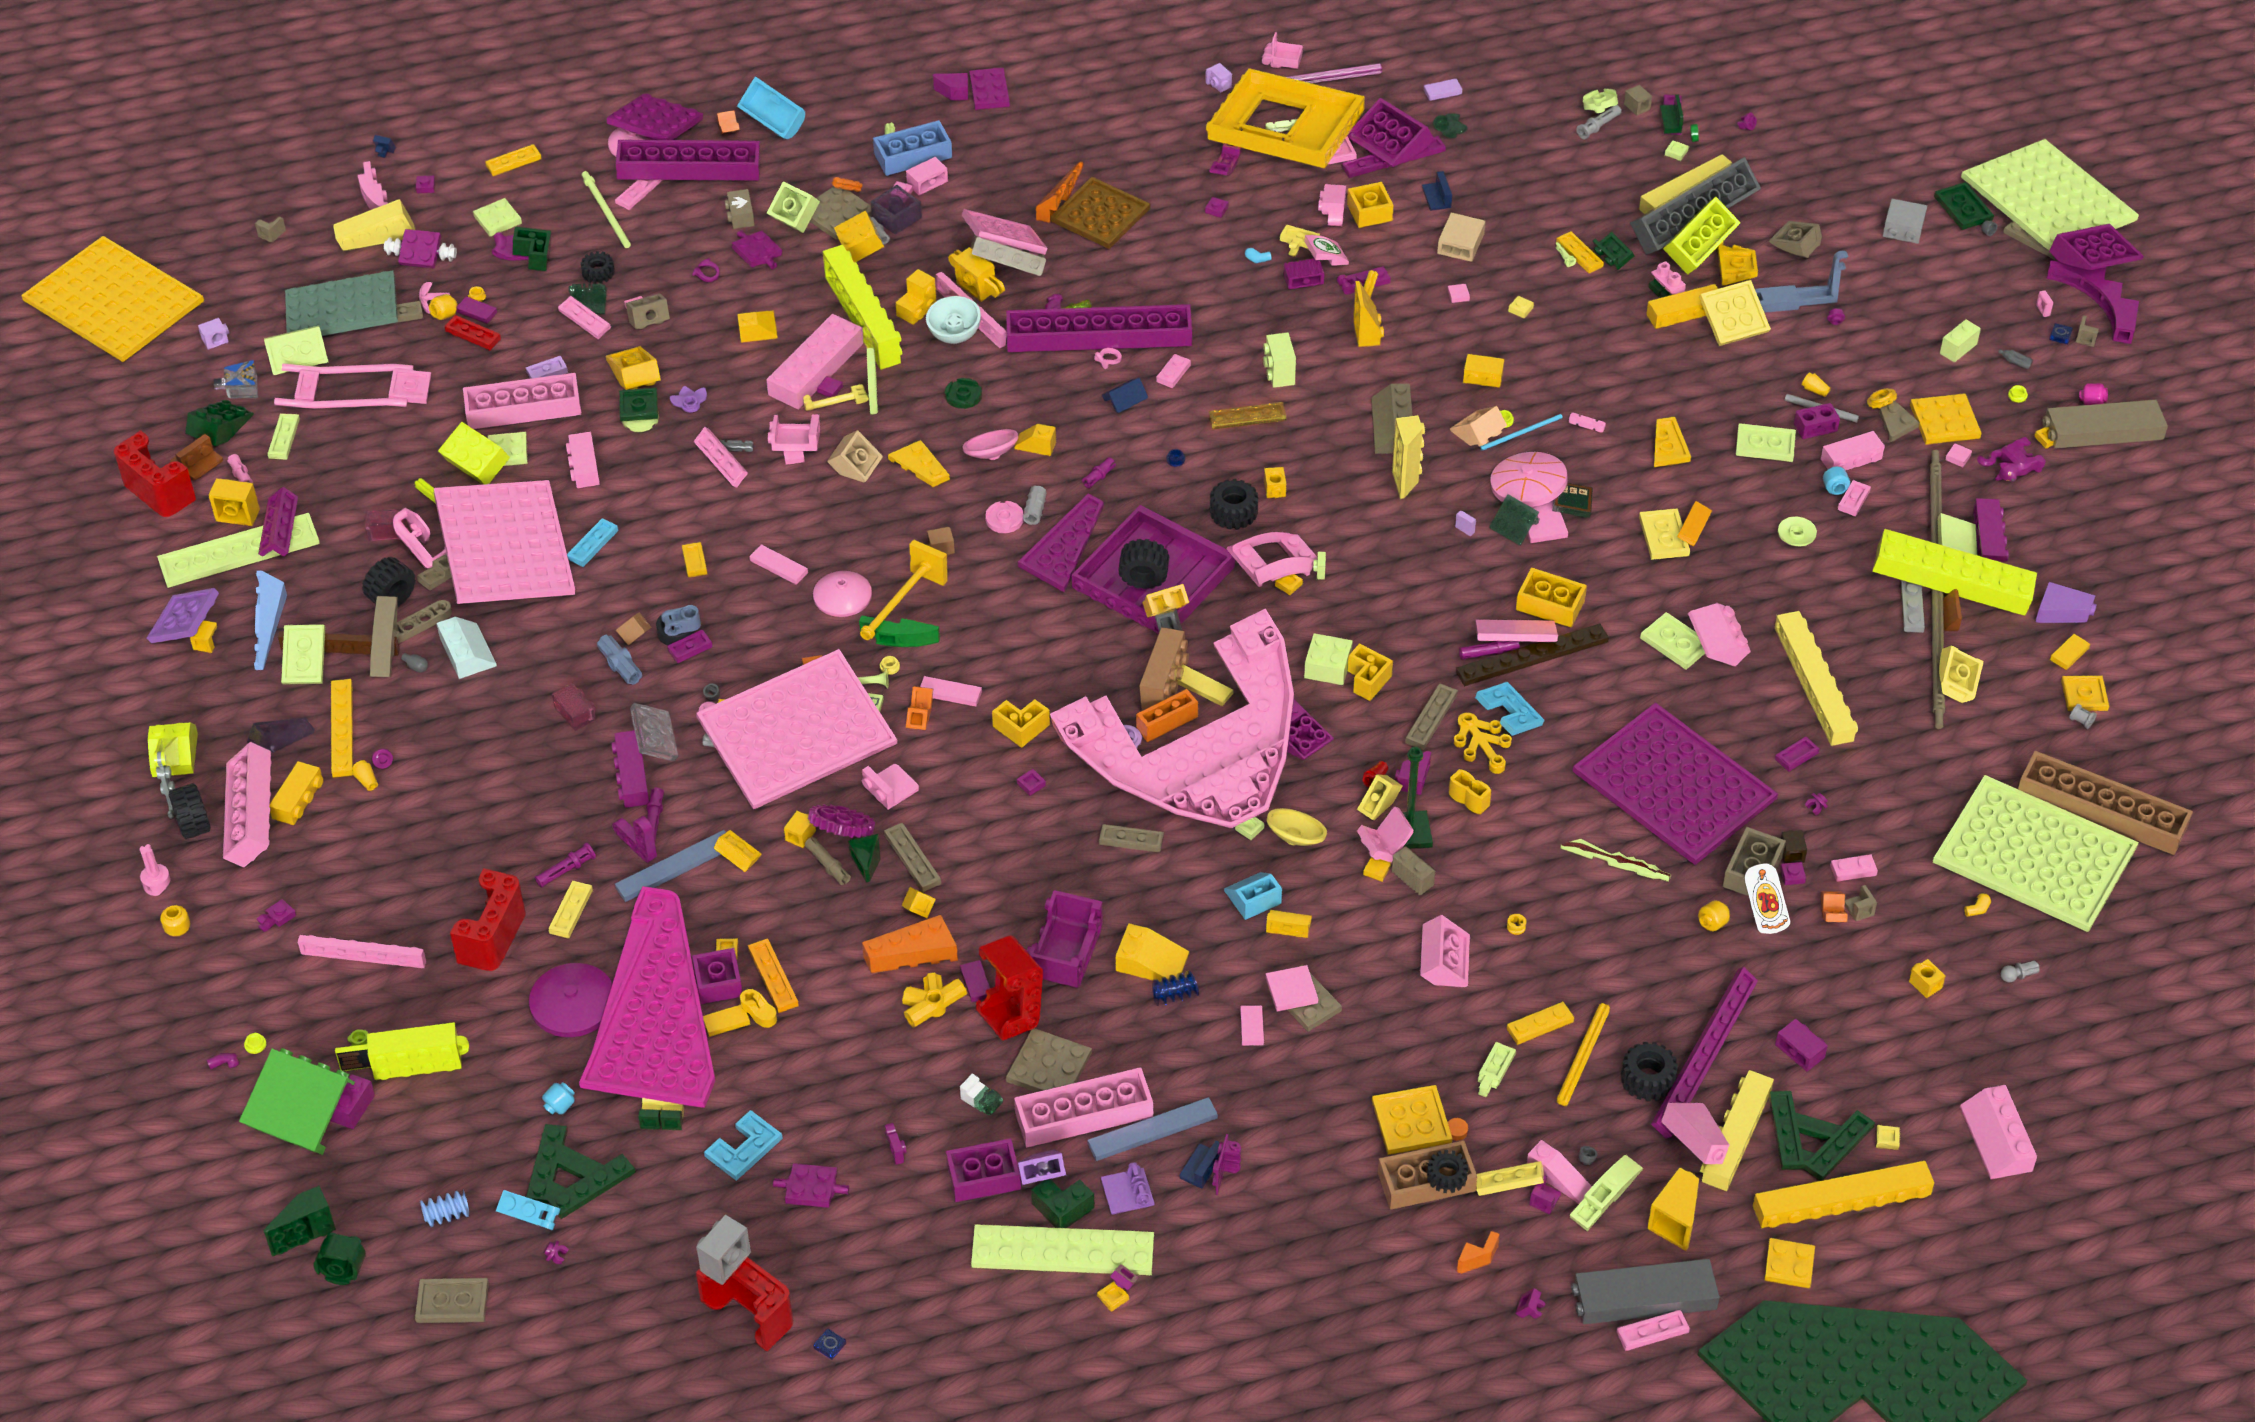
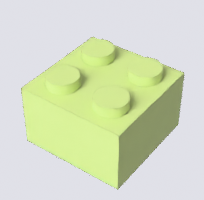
[767,182,820,233]
[1263,333,1296,388]
[1304,633,1353,685]

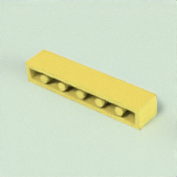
[1639,155,1732,214]
[1700,1070,1774,1191]

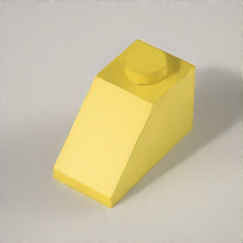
[1357,774,1403,820]

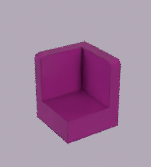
[1530,1175,1561,1215]

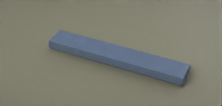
[615,830,726,902]
[1088,1097,1218,1161]

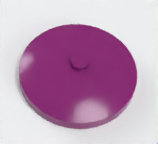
[529,963,612,1037]

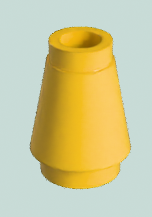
[1801,372,1831,397]
[352,760,378,791]

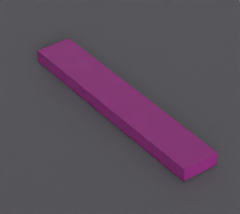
[1342,136,1446,178]

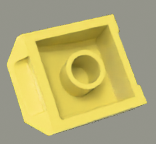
[1939,646,1984,703]

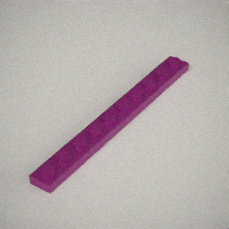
[1651,967,1758,1139]

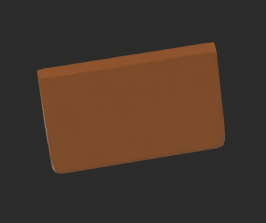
[1943,589,1962,631]

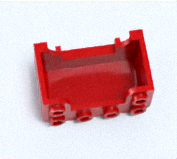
[114,430,196,517]
[450,868,526,971]
[976,935,1043,1041]
[696,1257,794,1351]

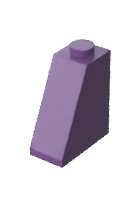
[2036,582,2097,623]
[1017,1149,1066,1185]

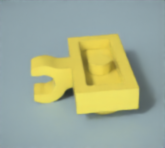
[1280,225,1320,257]

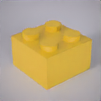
[1347,182,1393,228]
[834,210,884,262]
[209,478,260,526]

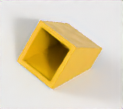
[1647,1168,1699,1251]

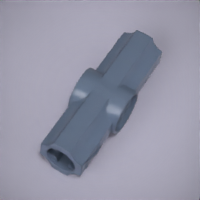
[597,634,642,685]

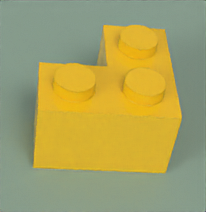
[895,269,937,325]
[1348,643,1393,701]
[992,699,1050,748]

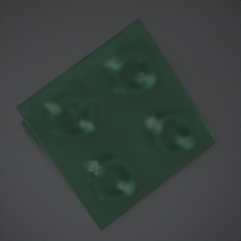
[569,283,607,314]
[1489,494,1540,546]

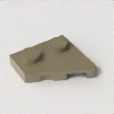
[1879,401,1920,442]

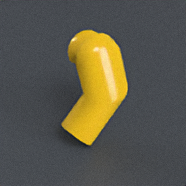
[1964,893,1991,917]

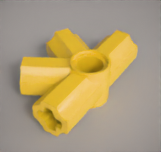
[902,972,967,1027]

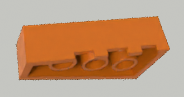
[862,915,958,973]

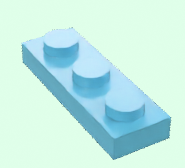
[567,518,618,567]

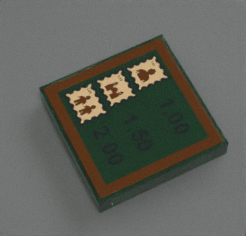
[1552,483,1593,518]

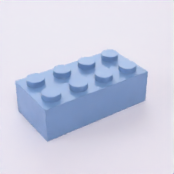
[873,120,952,176]

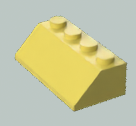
[1392,415,1425,499]

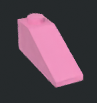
[1527,1140,1592,1204]

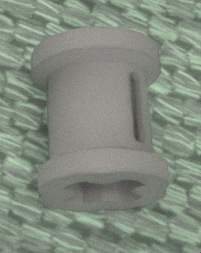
[2069,704,2097,729]

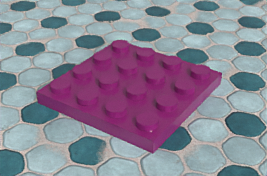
[607,94,703,140]

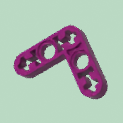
[612,816,657,863]

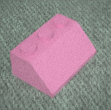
[1688,603,1751,666]
[1420,915,1470,987]

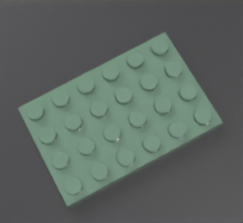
[285,270,398,336]

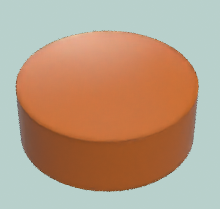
[1447,1118,1468,1141]

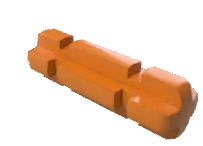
[832,177,863,192]

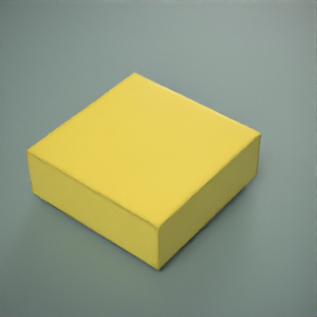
[1876,1125,1900,1150]

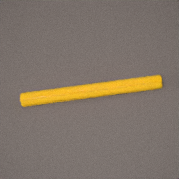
[1557,1003,1610,1106]

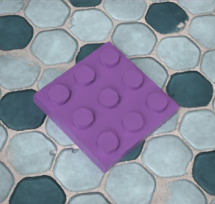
[147,588,219,643]

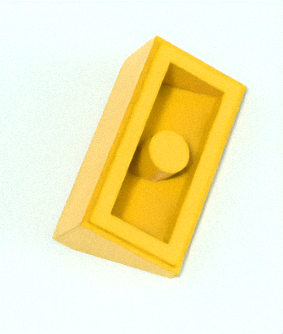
[714,830,762,872]

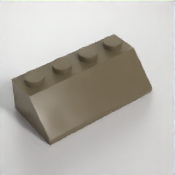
[1371,384,1412,454]

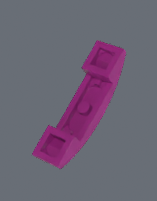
[1210,143,1242,176]

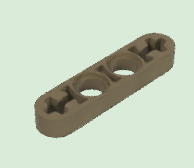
[396,600,452,644]

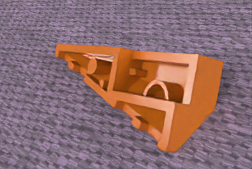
[1036,162,1083,223]

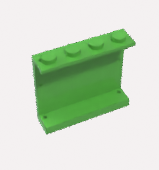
[239,1048,355,1155]

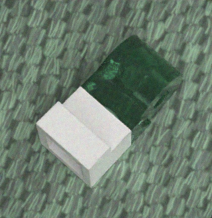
[960,1074,1003,1115]

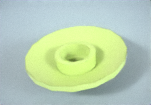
[1778,517,1817,546]

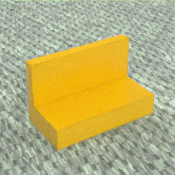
[1266,910,1312,938]

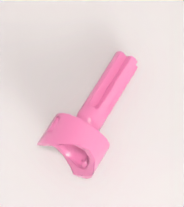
[140,844,171,896]

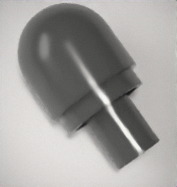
[401,653,428,673]

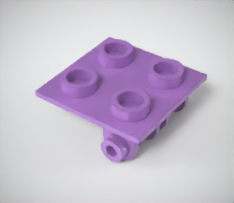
[1101,1163,1155,1215]

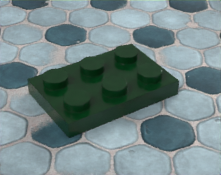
[1934,182,1994,230]

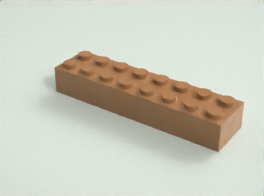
[2018,751,2193,855]

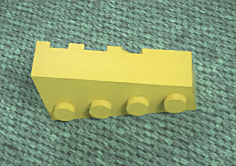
[333,199,415,251]

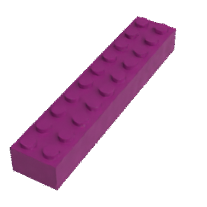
[1006,304,1192,352]

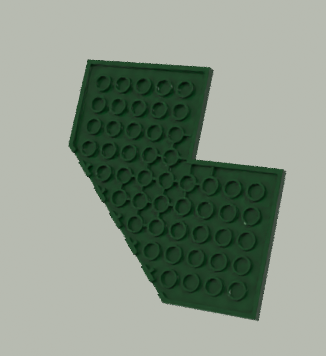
[1698,1300,2028,1422]

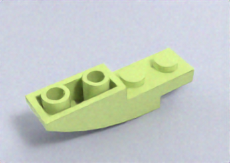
[1570,1155,1643,1231]

